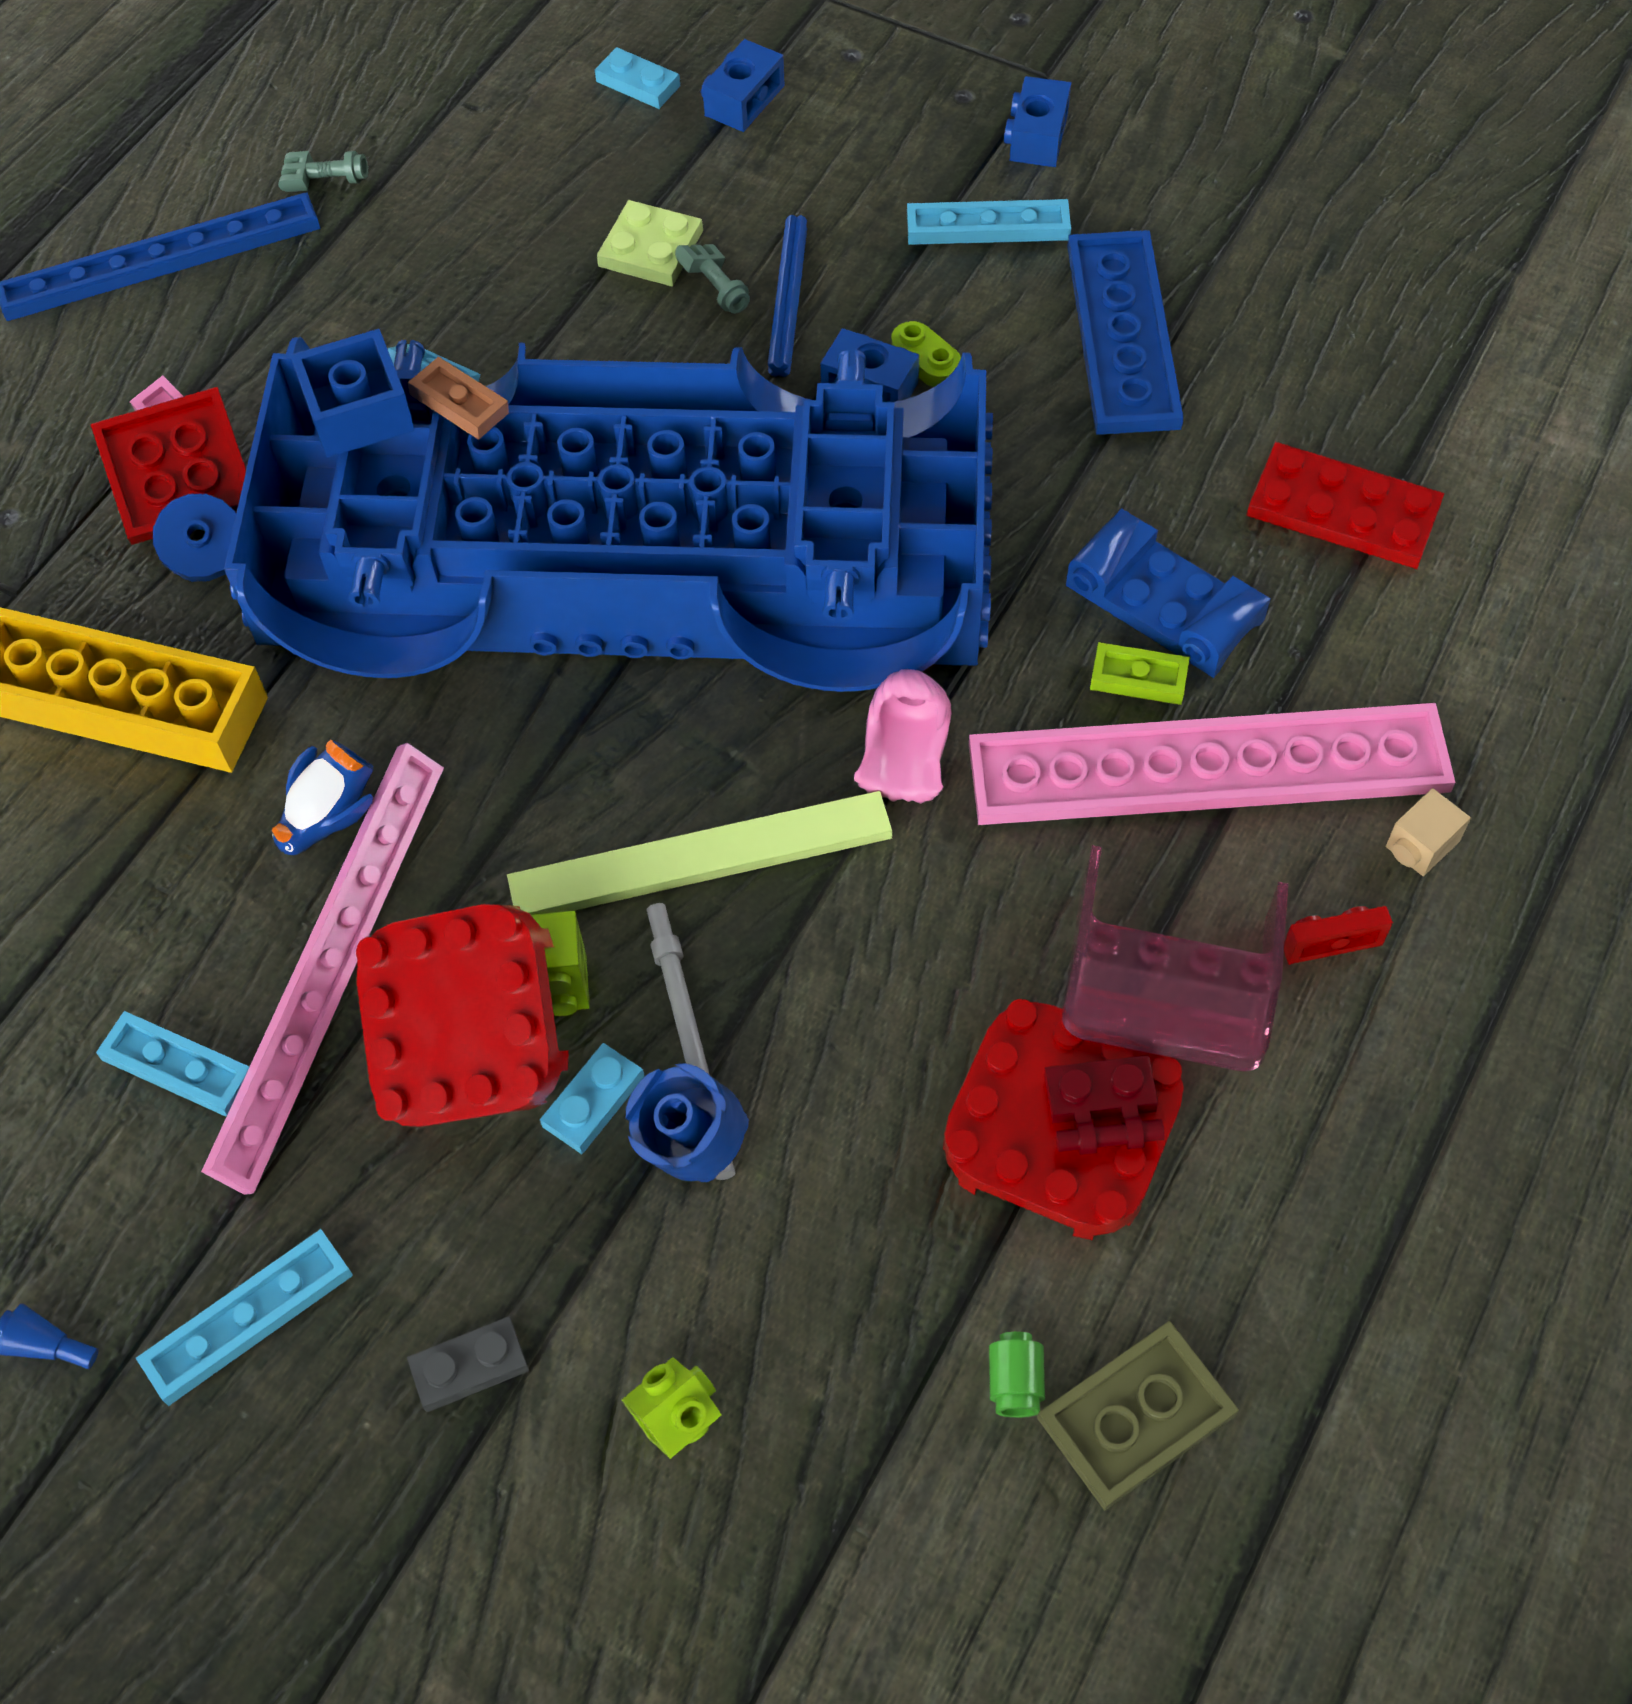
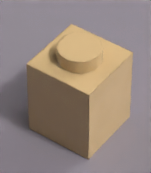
[1386,788,1471,877]

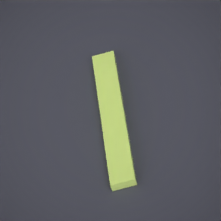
[507,791,892,915]

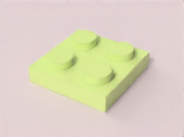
[597,200,703,287]

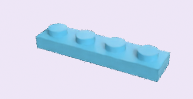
[907,199,1071,245]
[136,1229,353,1406]

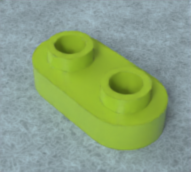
[891,321,961,387]

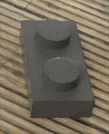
[407,1316,529,1413]

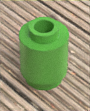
[989,1331,1045,1418]

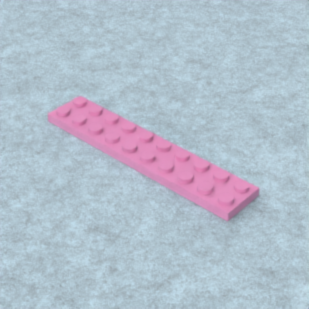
[969,703,1456,825]

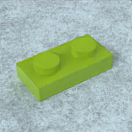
[1090,642,1190,705]

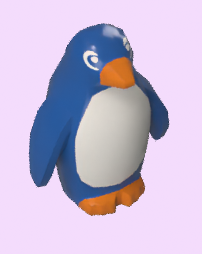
[272,740,374,855]

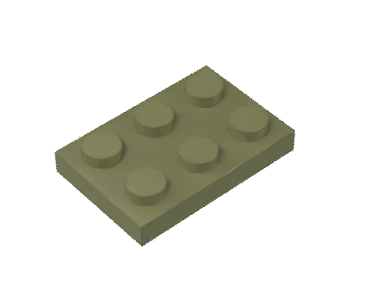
[1037,1321,1239,1511]

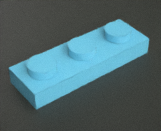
[96,1011,249,1117]

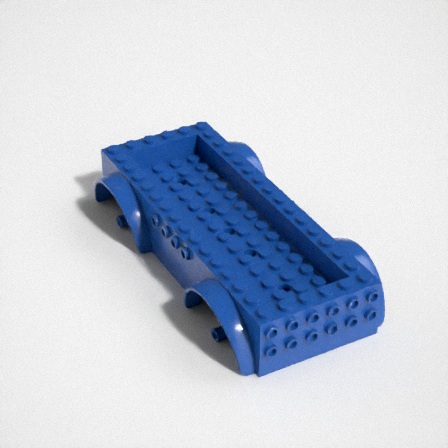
[224,337,993,692]

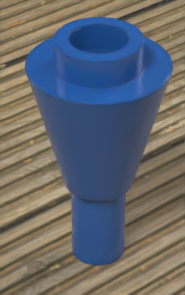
[0,1303,99,1369]

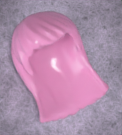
[854,669,952,804]

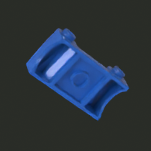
[1066,508,1271,678]

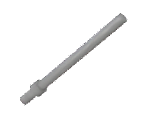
[647,903,736,1180]

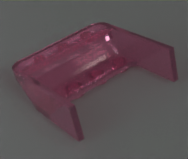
[1062,845,1288,1071]

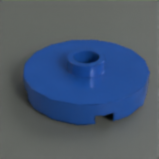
[153,494,236,582]

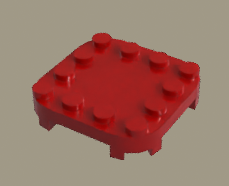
[356,904,569,1127]
[943,999,1184,1240]

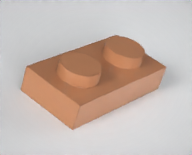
[408,356,509,440]

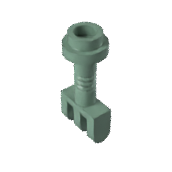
[278,151,368,192]
[675,244,750,314]

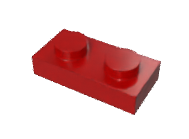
[1282,906,1393,965]

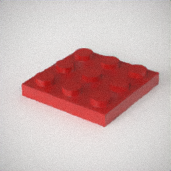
[90,387,246,545]

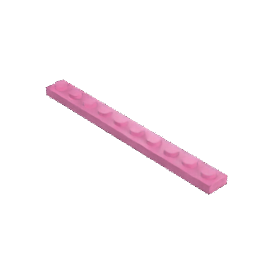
[201,743,444,1195]

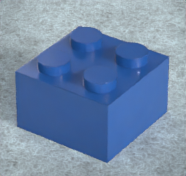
[290,329,415,458]

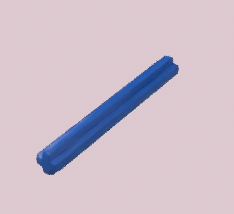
[768,215,807,377]

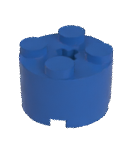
[625,1063,749,1182]

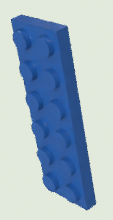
[1067,230,1184,435]

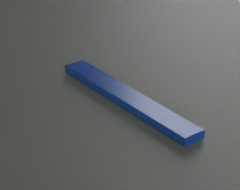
[0,192,321,321]

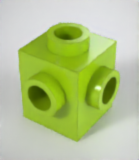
[622,1357,722,1459]

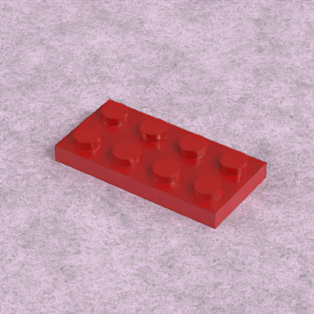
[1246,441,1445,569]

